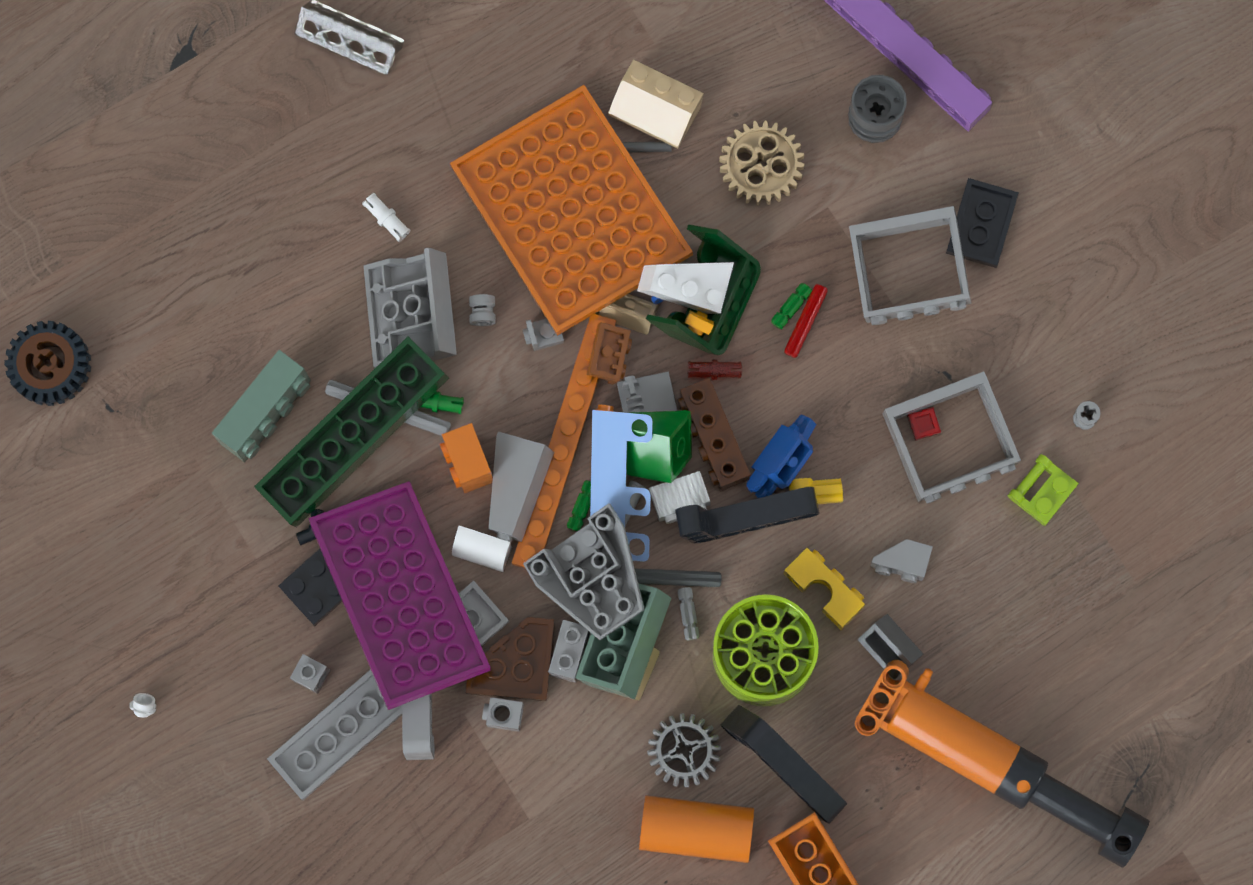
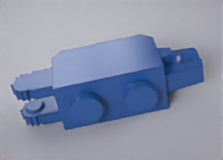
[746,414,817,498]

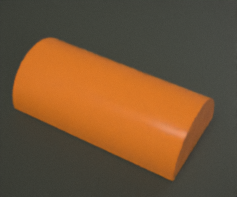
[639,795,754,863]
[768,812,859,885]

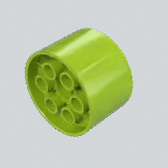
[713,595,819,706]

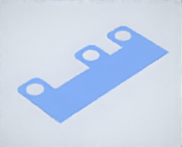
[590,410,652,562]

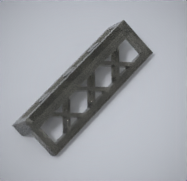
[295,0,404,75]

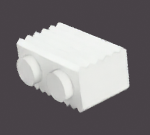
[649,471,710,524]

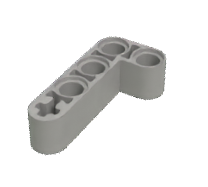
[402,693,435,760]

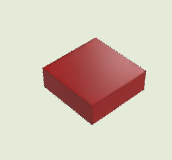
[907,407,941,441]

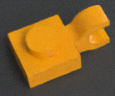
[685,310,714,336]

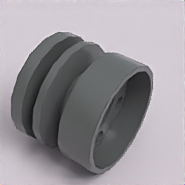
[848,75,907,143]

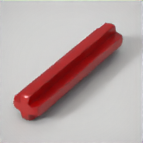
[784,284,828,358]

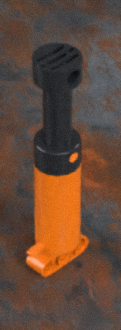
[855,660,1150,868]

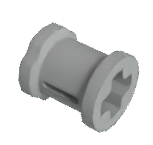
[1073,401,1101,430]

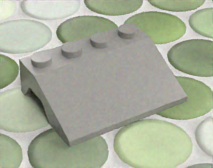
[364,248,457,368]

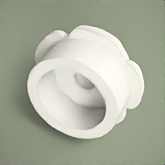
[129,693,156,718]

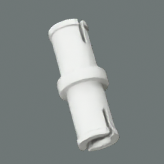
[362,193,411,242]

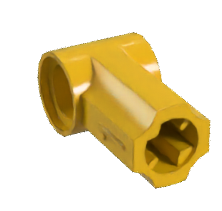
[789,478,843,504]

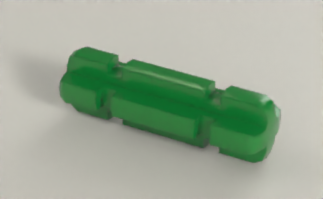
[771,283,812,329]
[567,480,591,532]

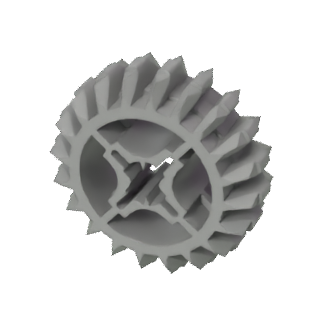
[647,713,721,788]

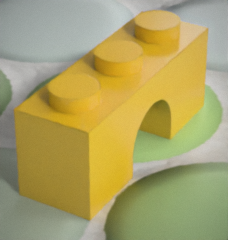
[783,548,865,630]

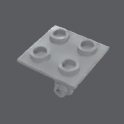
[617,371,677,413]

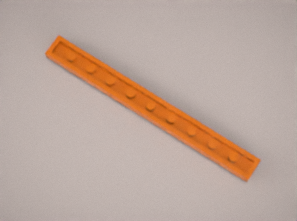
[512,314,617,569]

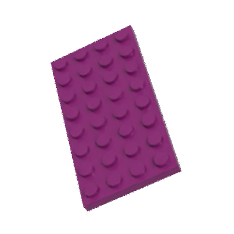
[309,481,490,710]

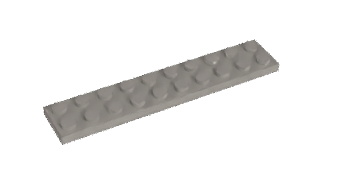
[267,581,509,801]

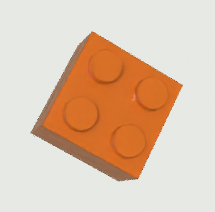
[440,423,493,493]

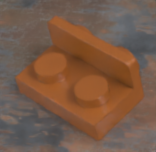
[587,322,632,385]

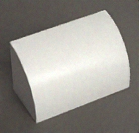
[452,526,512,572]

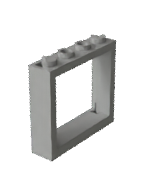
[849,206,972,325]
[882,371,1021,504]

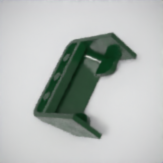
[646,224,761,355]

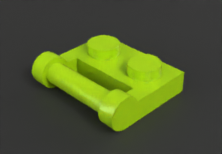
[1007,454,1079,526]

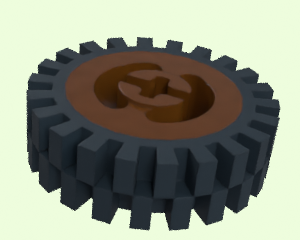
[4,321,91,406]

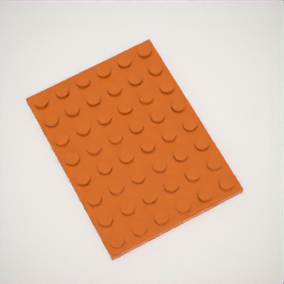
[450,85,693,336]

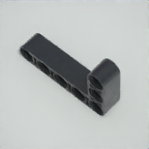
[675,487,820,544]
[720,705,847,824]

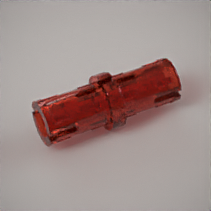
[687,359,742,380]

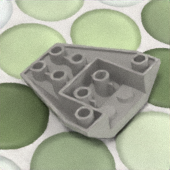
[523,504,645,640]

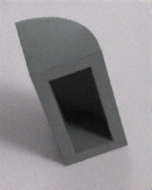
[857,614,923,680]

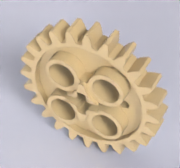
[719,120,804,205]

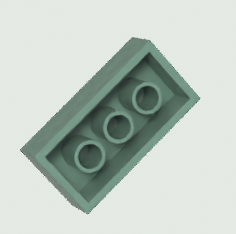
[212,350,311,463]
[575,583,671,700]

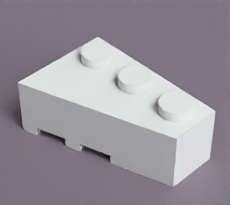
[637,262,734,314]

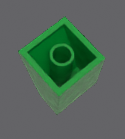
[626,410,692,483]

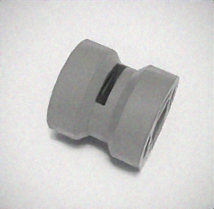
[469,294,496,326]

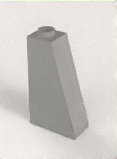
[489,432,554,543]

